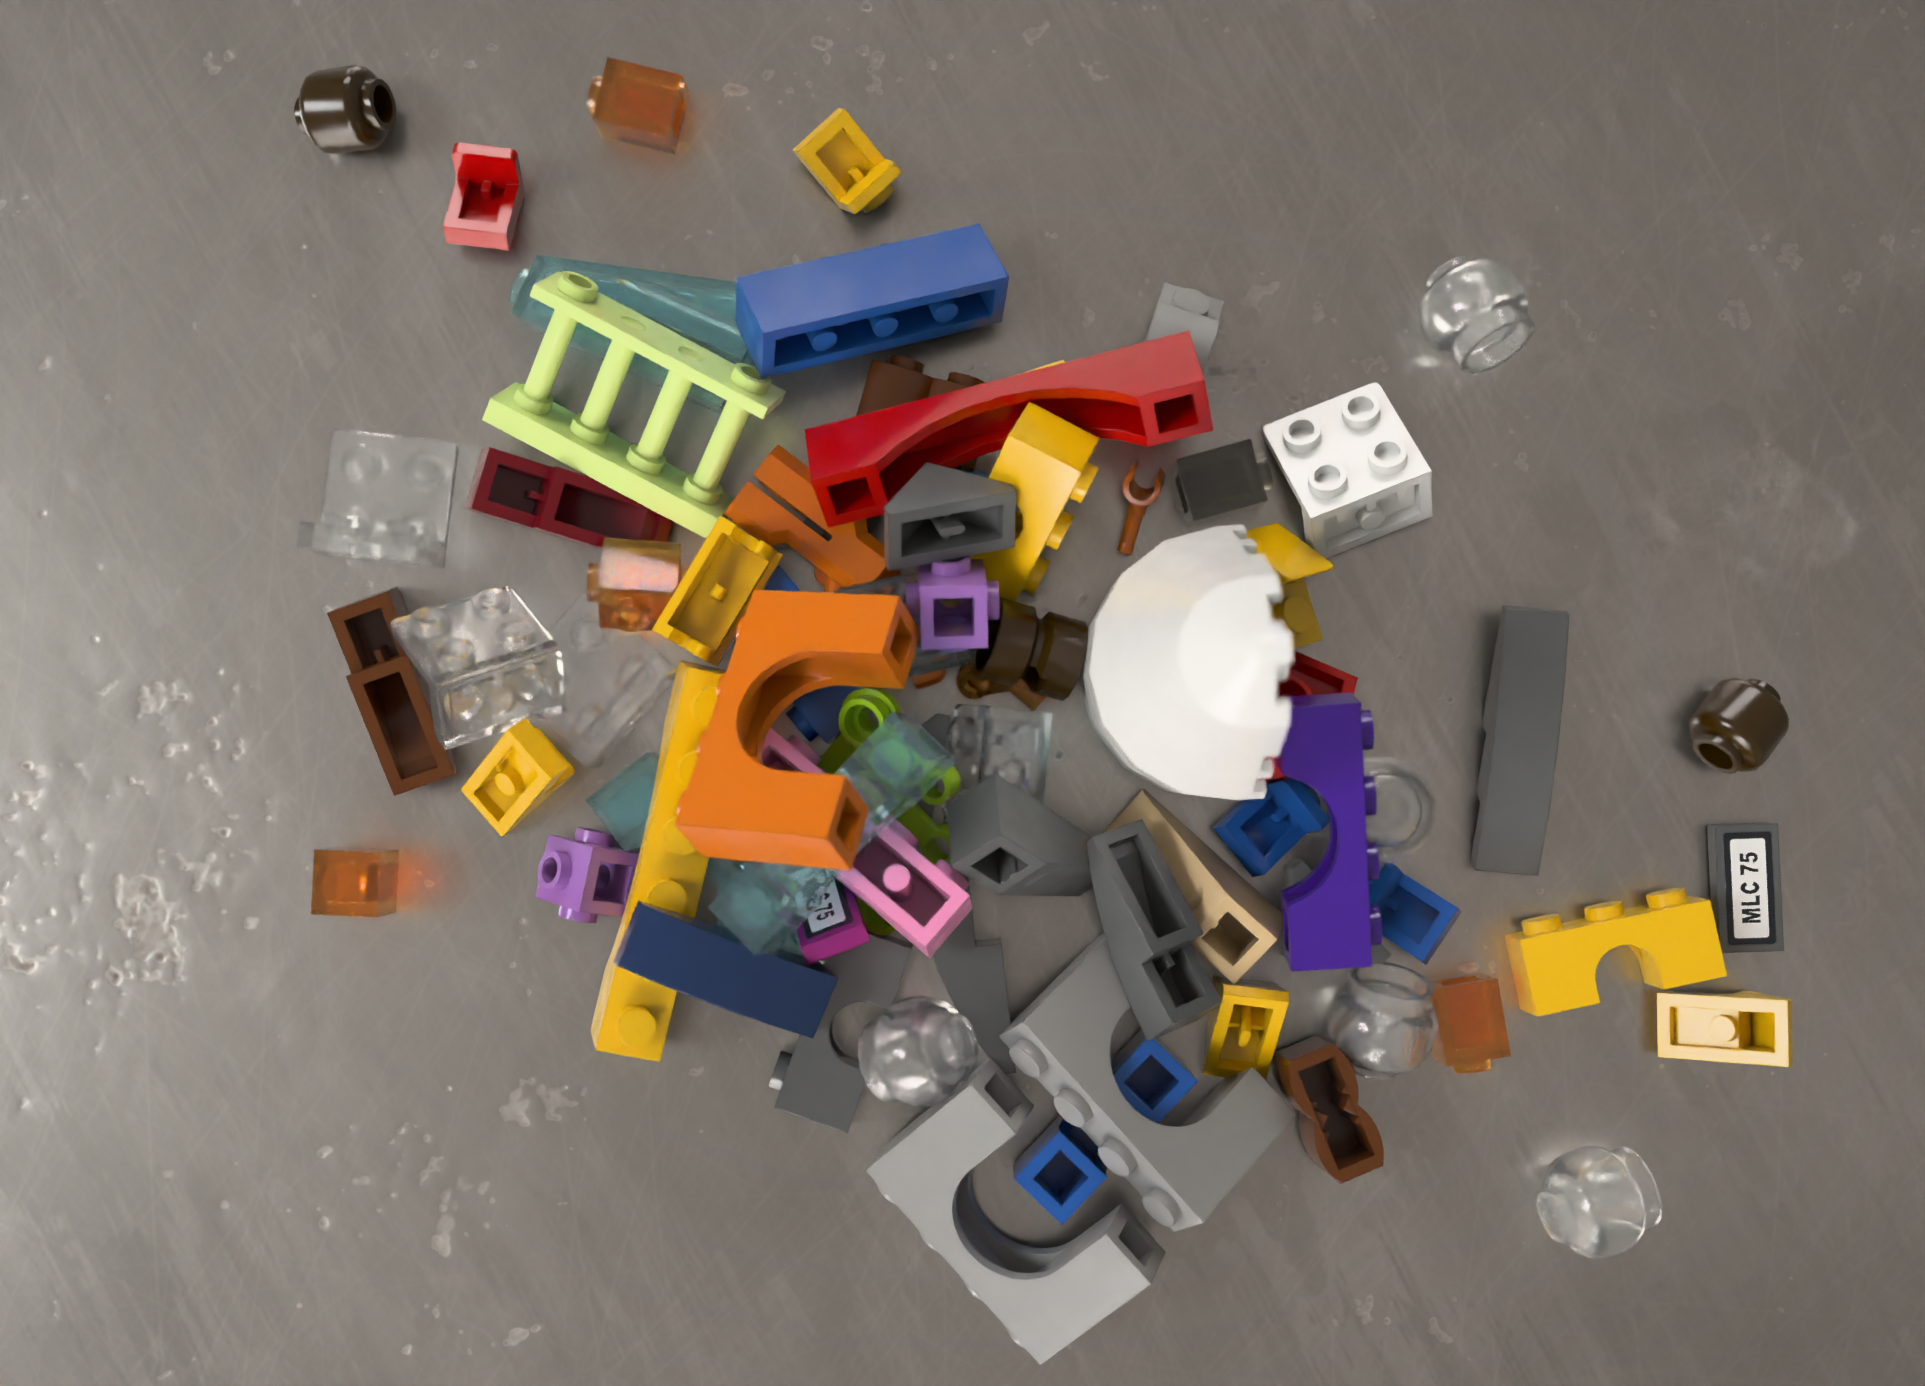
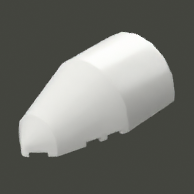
[1079,524,1293,800]

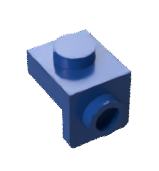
[1213,777,1330,877]
[1369,861,1461,965]

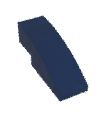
[613,900,838,1038]

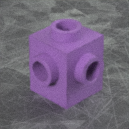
[905,556,1000,652]
[535,827,639,923]

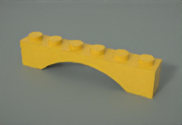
[590,659,727,1062]

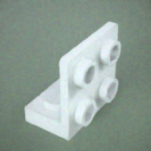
[1263,383,1433,558]

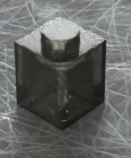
[1170,439,1273,528]

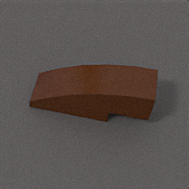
[327,586,457,796]

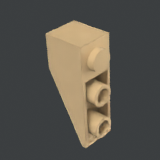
[1103,788,1282,984]

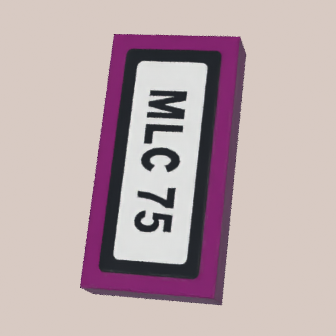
[781,866,870,965]

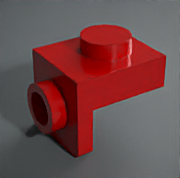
[443,142,525,250]

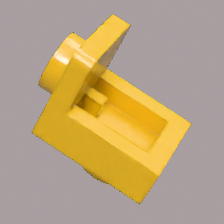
[792,108,902,214]

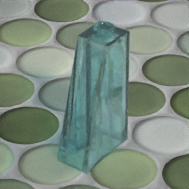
[509,255,753,415]

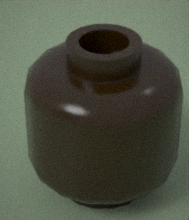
[294,65,396,154]
[1689,678,1789,774]

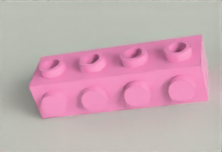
[762,727,973,958]

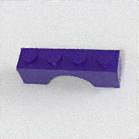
[1274,693,1382,972]

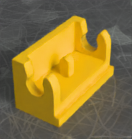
[652,516,784,667]

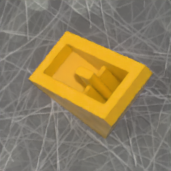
[1202,975,1289,1080]

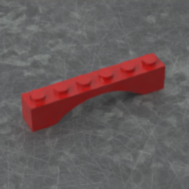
[805,331,1214,528]

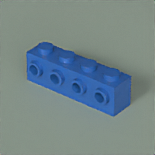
[736,224,1009,379]

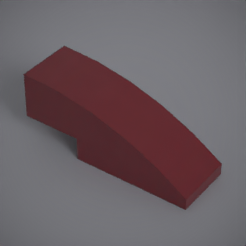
[464,447,673,566]

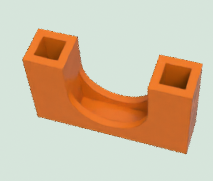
[675,590,920,871]

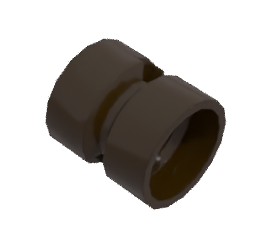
[973,597,1088,701]

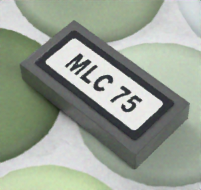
[1707,823,1784,953]

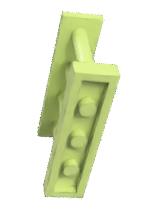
[482,271,786,538]

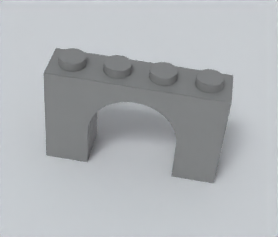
[999,933,1296,1232]
[866,1058,1166,1365]

